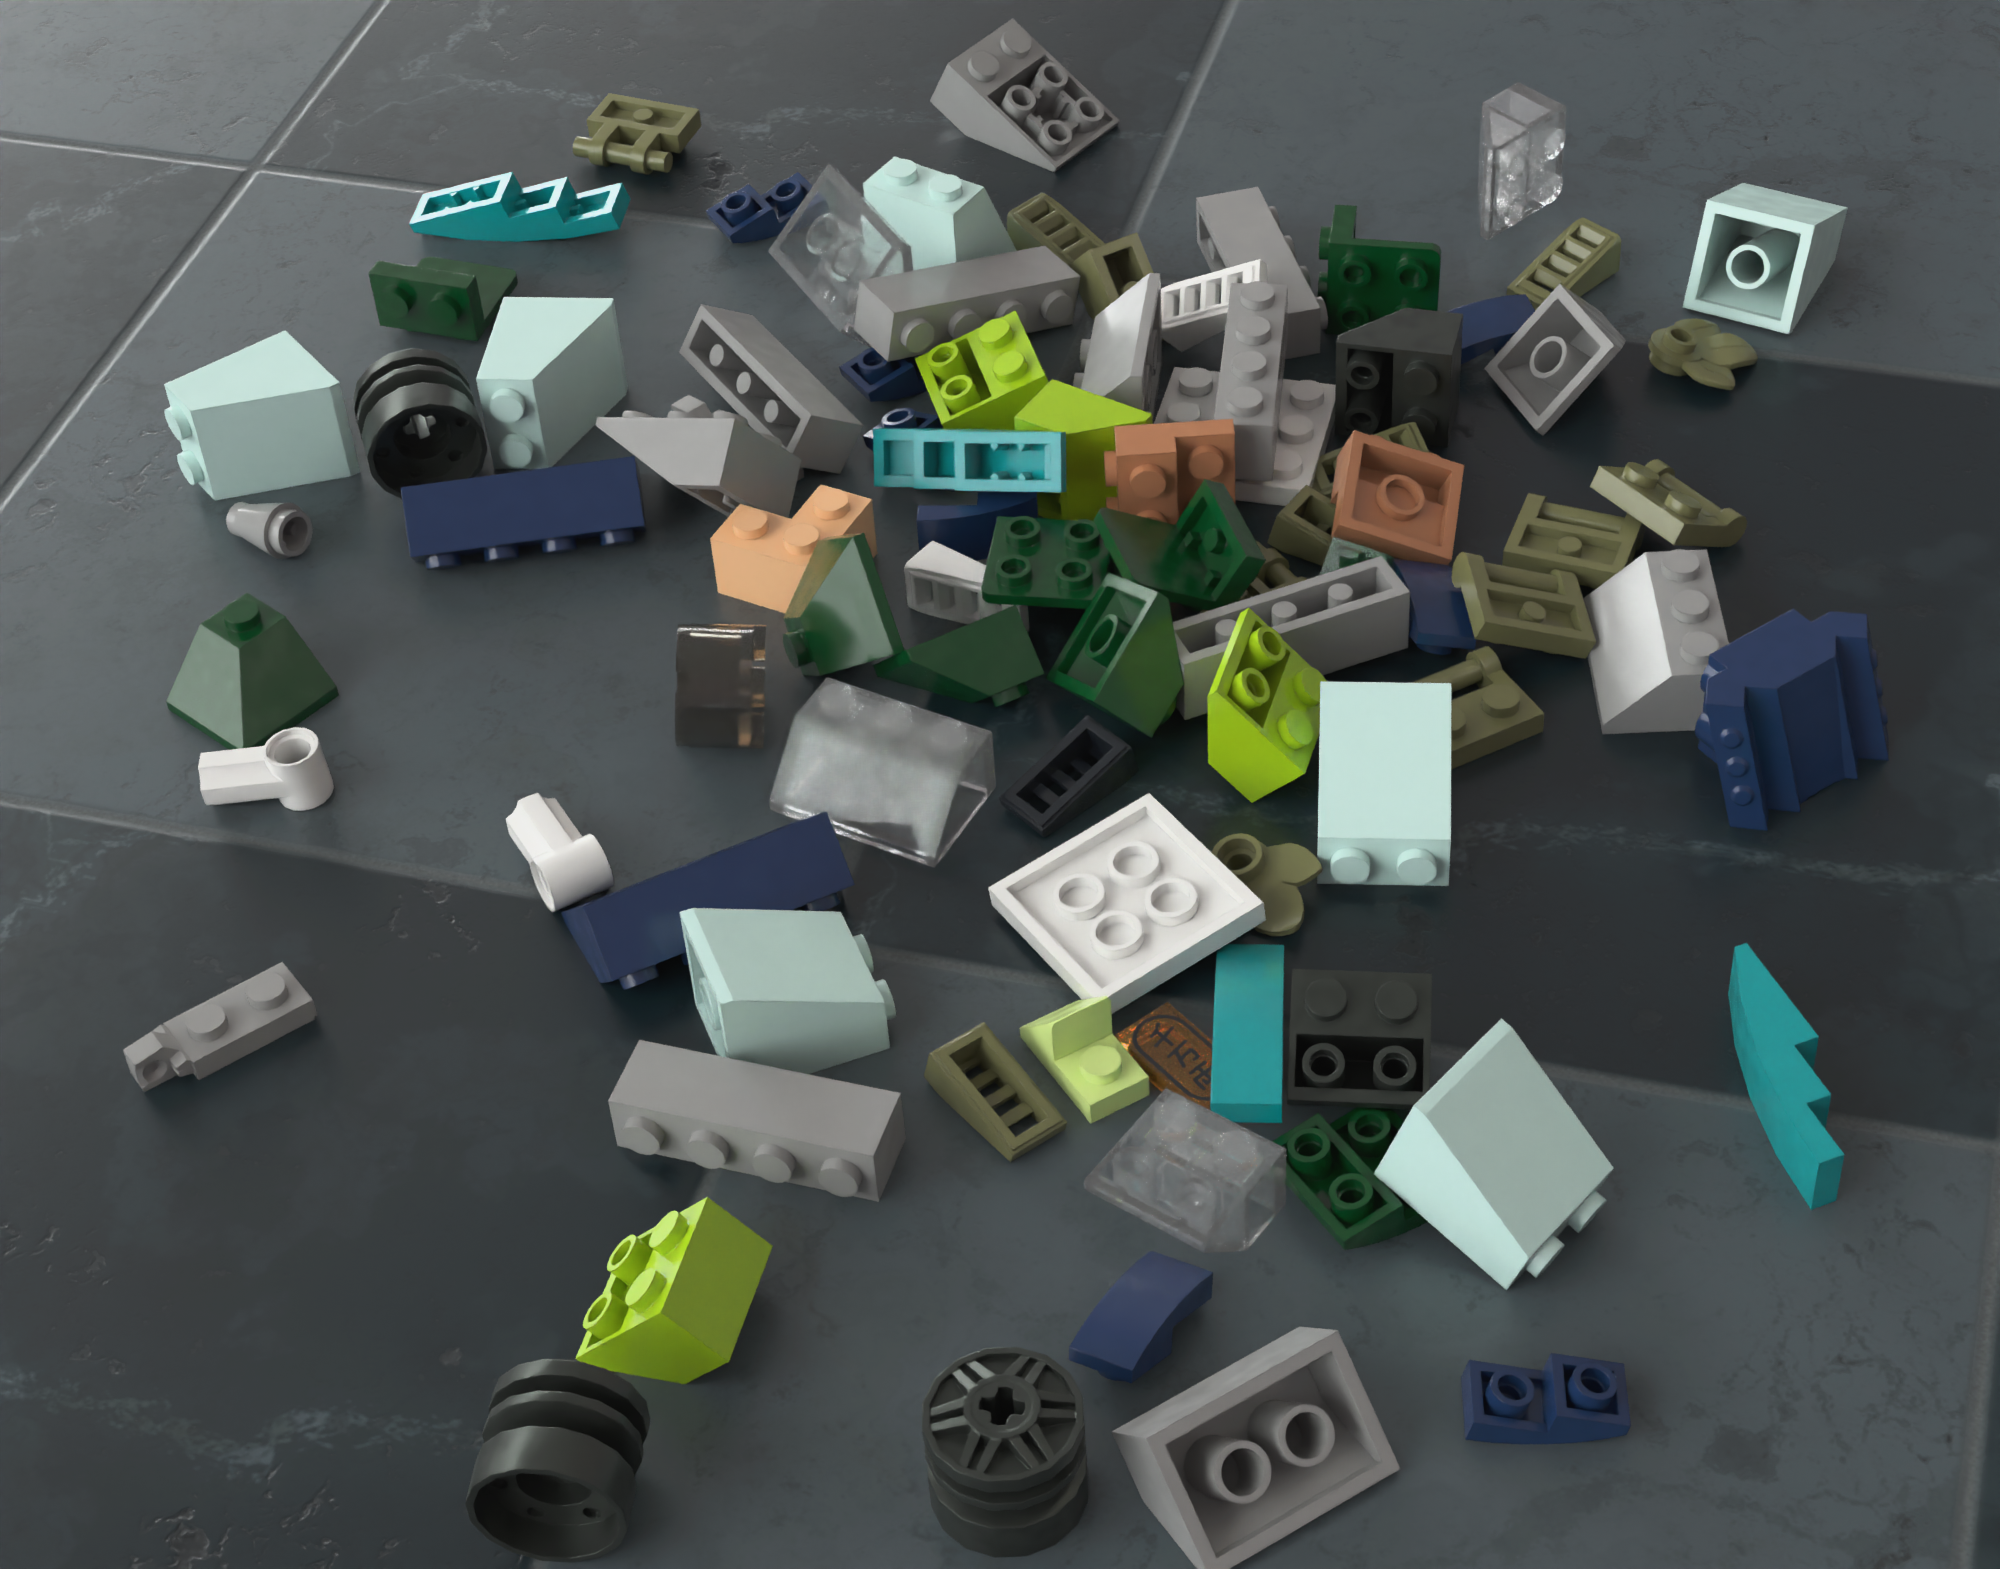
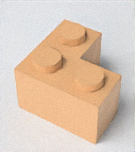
[710,484,878,613]

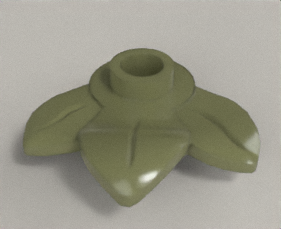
[1648,318,1758,390]
[1211,833,1323,936]

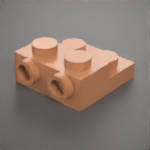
[1104,419,1236,525]
[1330,430,1464,565]

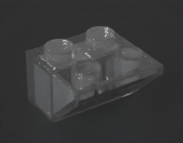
[1477,82,1566,240]
[1084,1088,1286,1253]

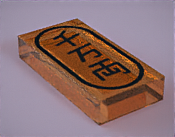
[1115,1002,1216,1130]

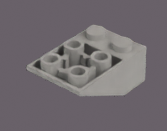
[930,18,1120,172]
[596,411,802,518]

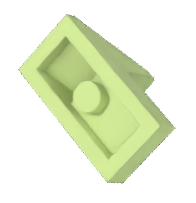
[1019,996,1150,1124]

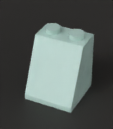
[863,157,1017,278]
[1683,183,1848,334]
[476,297,628,470]
[164,331,360,500]
[1317,681,1451,886]
[680,908,896,1074]
[1374,1018,1614,1290]

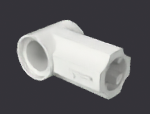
[198,727,334,811]
[506,793,614,912]

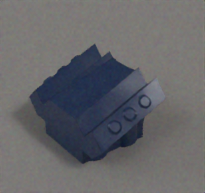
[1695,609,1889,831]

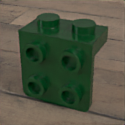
[1317,205,1442,335]
[368,257,518,341]
[1094,479,1266,611]
[981,516,1118,609]

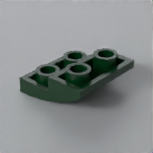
[1260,1107,1428,1250]

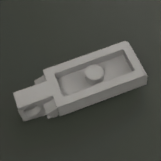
[123,962,317,1092]

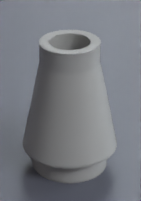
[226,502,313,560]

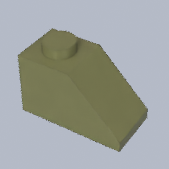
[1069,232,1164,341]

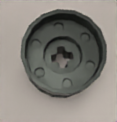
[352,348,488,499]
[922,1347,1089,1558]
[465,1359,651,1563]

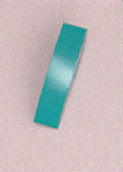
[409,172,631,242]
[873,428,1066,492]
[1728,943,1845,1210]
[1210,944,1284,1123]

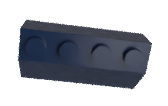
[400,456,647,570]
[561,811,855,990]

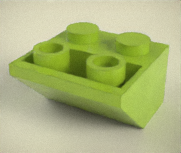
[915,310,1049,430]
[1014,379,1153,521]
[1207,608,1327,803]
[575,1197,773,1384]

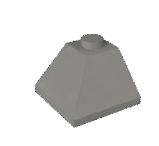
[1484,284,1626,435]

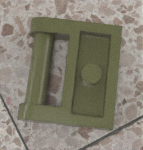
[1590,459,1747,547]
[1502,493,1646,589]
[1452,552,1596,659]
[1395,646,1544,770]

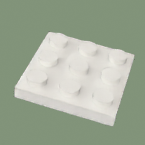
[1154,367,1336,506]
[988,793,1266,1014]

